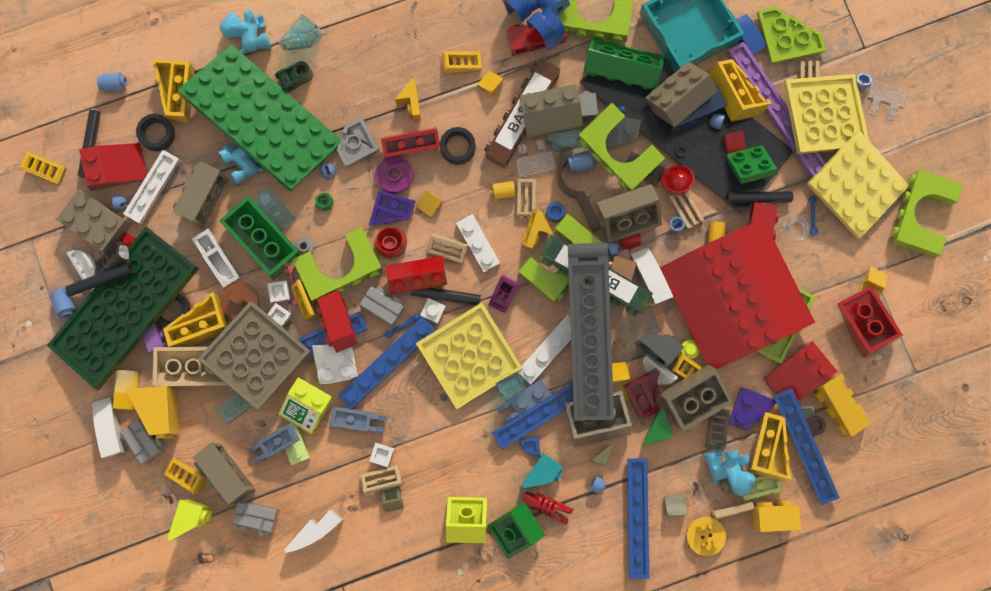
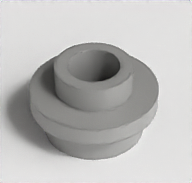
[295,237,314,256]

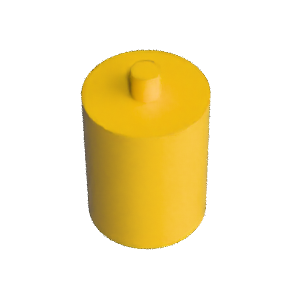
[490,181,515,200]
[708,222,726,243]

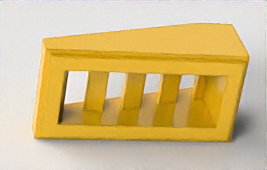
[441,51,482,74]
[20,152,66,185]
[668,353,702,379]
[163,458,207,494]

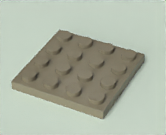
[198,301,310,410]

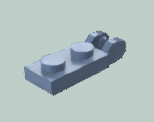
[496,379,551,423]
[330,406,387,433]
[249,423,301,464]

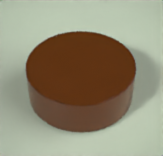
[807,416,826,436]

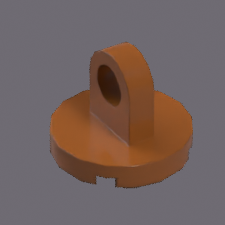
[220,282,259,319]

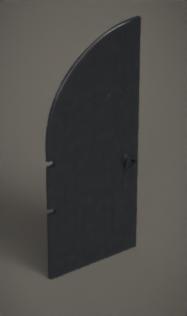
[580,57,793,214]

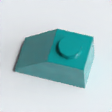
[521,453,563,488]

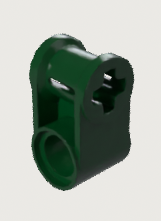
[275,61,313,92]

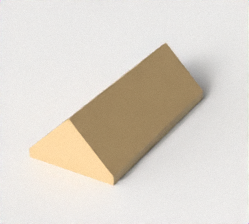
[152,347,228,387]

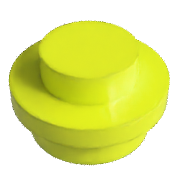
[681,340,700,359]

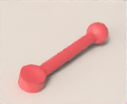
[286,267,298,305]

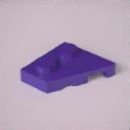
[369,190,416,226]
[727,387,776,431]

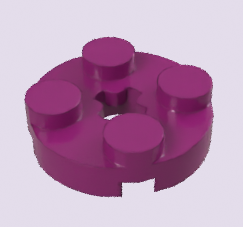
[375,155,413,194]

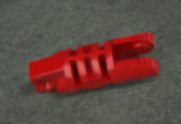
[522,491,574,524]

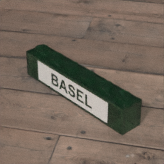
[539,235,653,316]

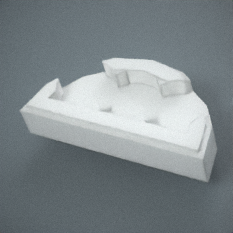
[66,250,96,280]
[643,353,678,385]

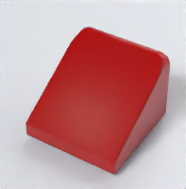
[722,130,746,154]
[620,233,641,250]

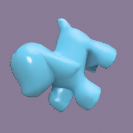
[220,9,272,54]
[218,144,264,185]
[704,449,756,496]

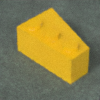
[152,59,195,123]
[708,59,772,122]
[163,292,228,347]
[814,373,871,437]
[749,412,791,483]

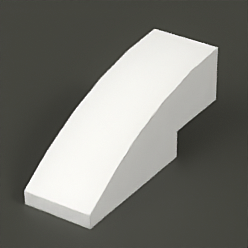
[192,228,240,288]
[631,248,673,306]
[92,397,125,458]
[284,509,344,553]

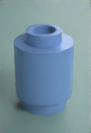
[97,72,127,92]
[568,150,596,173]
[50,288,76,318]

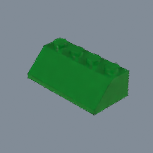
[583,38,664,90]
[219,196,299,280]

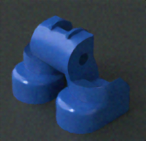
[502,0,570,52]

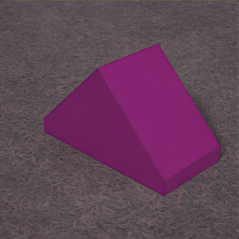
[488,275,519,313]

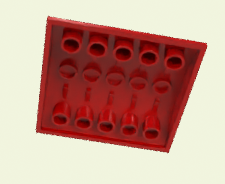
[659,219,815,369]

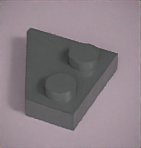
[606,117,641,148]

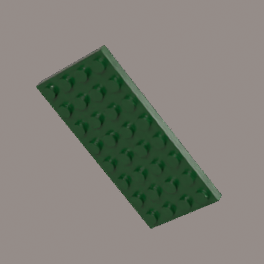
[47,226,199,391]

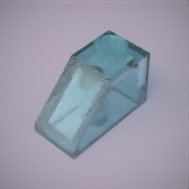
[279,14,322,51]
[547,128,582,152]
[252,187,296,231]
[495,373,526,402]

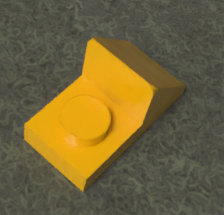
[395,78,421,121]
[522,209,553,248]
[857,267,888,296]
[612,362,630,401]

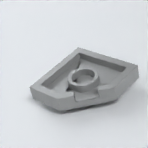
[337,117,379,168]

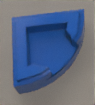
[519,437,541,456]

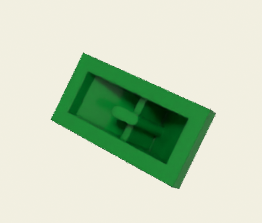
[642,408,674,445]

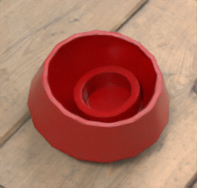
[661,165,695,195]
[374,226,407,259]

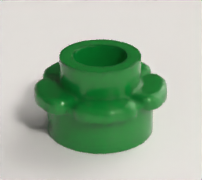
[315,193,334,211]

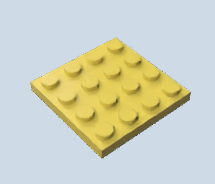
[783,74,869,154]
[807,131,909,239]
[416,302,522,409]

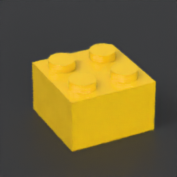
[751,501,801,532]

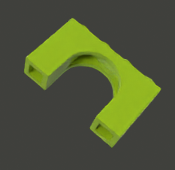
[557,0,634,43]
[577,103,665,191]
[890,169,963,258]
[518,214,603,303]
[292,227,383,304]

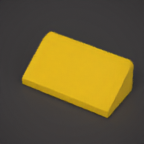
[291,279,317,321]
[113,370,139,410]

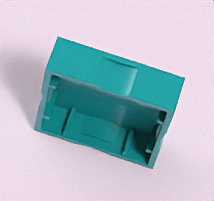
[639,0,745,73]

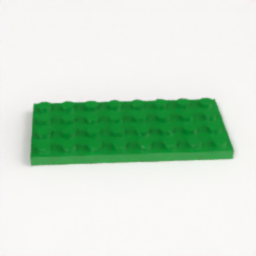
[178,44,342,192]

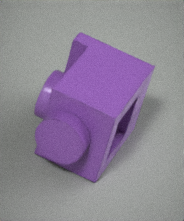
[143,323,168,354]

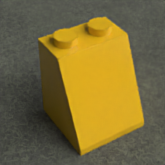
[127,386,180,440]

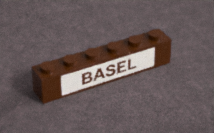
[484,58,561,169]

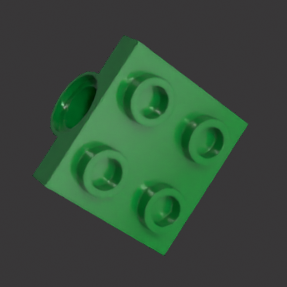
[726,145,778,184]

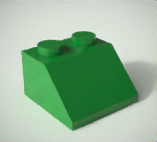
[487,502,545,559]

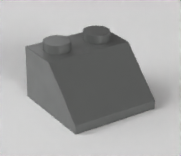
[635,334,684,367]

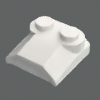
[312,343,358,384]

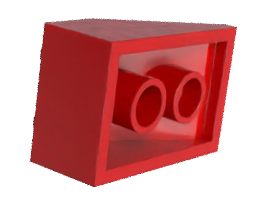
[79,143,147,191]
[837,286,903,358]
[763,341,838,401]

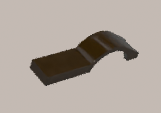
[557,150,601,232]

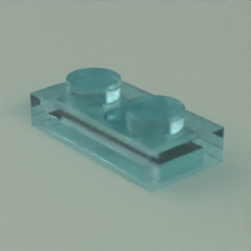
[216,393,252,425]

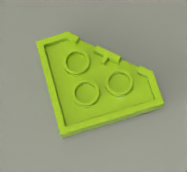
[757,6,826,65]

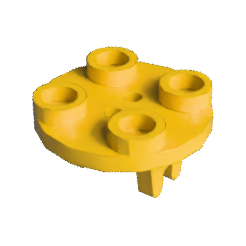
[686,516,726,556]

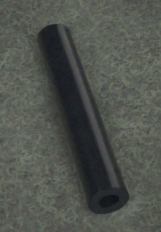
[77,110,101,178]
[725,191,793,204]
[66,263,134,296]
[411,287,481,306]

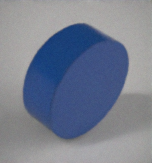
[546,202,565,222]

